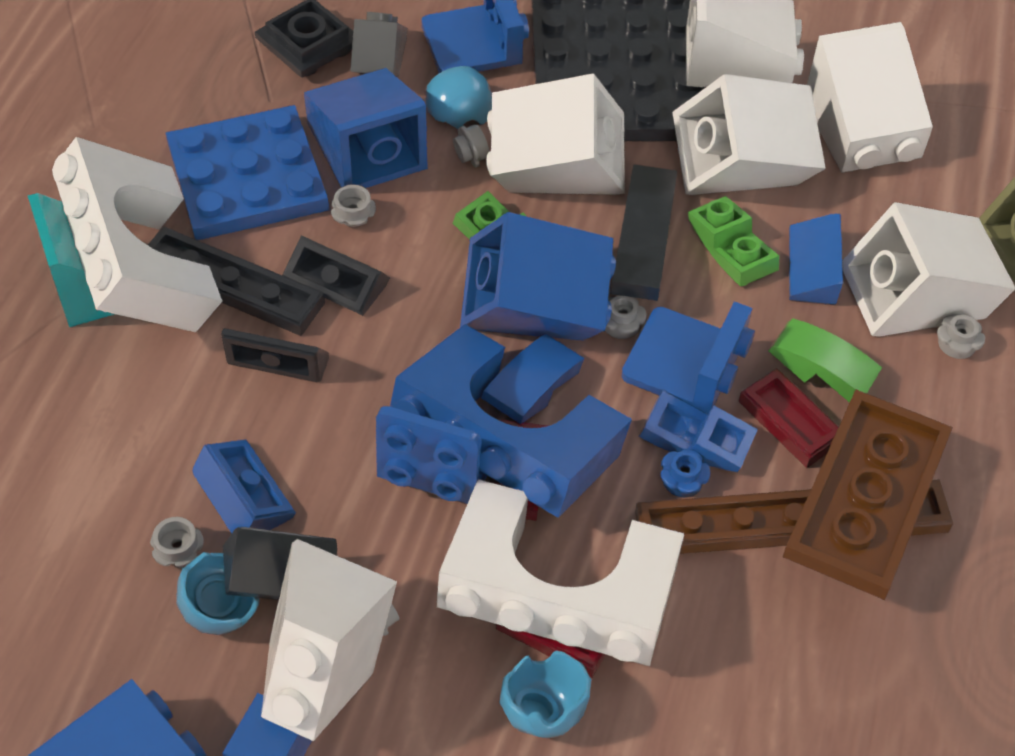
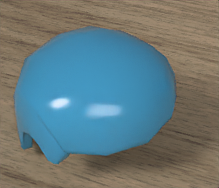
[425,66,492,129]
[176,552,260,635]
[499,651,591,738]

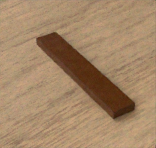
[635,479,953,554]

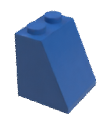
[304,68,428,188]
[460,212,616,341]

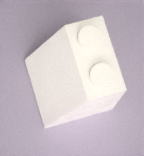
[686,0,804,87]
[807,22,933,173]
[487,73,625,195]
[672,74,826,195]
[842,202,1015,337]
[261,539,397,741]

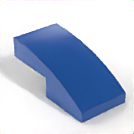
[481,334,584,424]
[638,391,758,472]

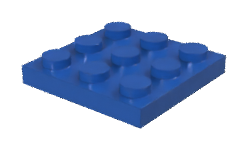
[165,105,329,240]

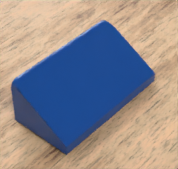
[789,213,843,305]
[192,439,296,534]

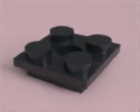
[255,0,354,78]

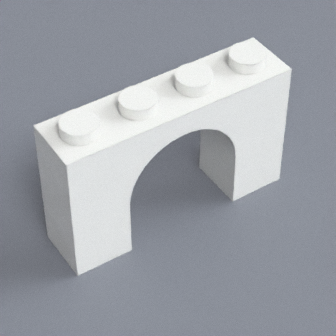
[52,137,222,332]
[437,480,684,666]

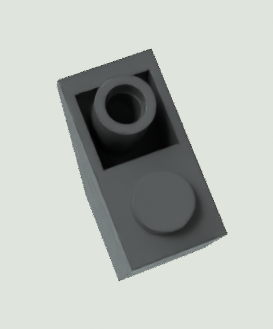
[350,12,408,77]

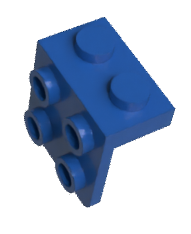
[422,0,529,73]
[621,301,755,414]
[376,406,487,504]

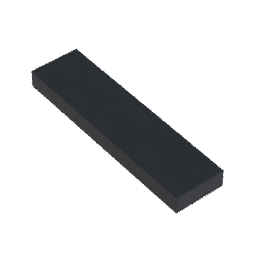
[610,164,677,301]
[148,226,325,336]

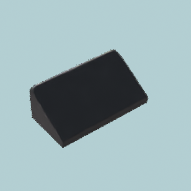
[282,235,390,316]
[221,328,329,382]
[223,527,338,600]

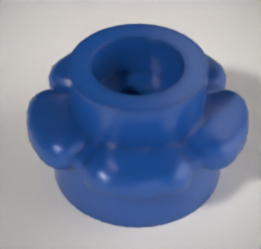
[660,449,711,498]

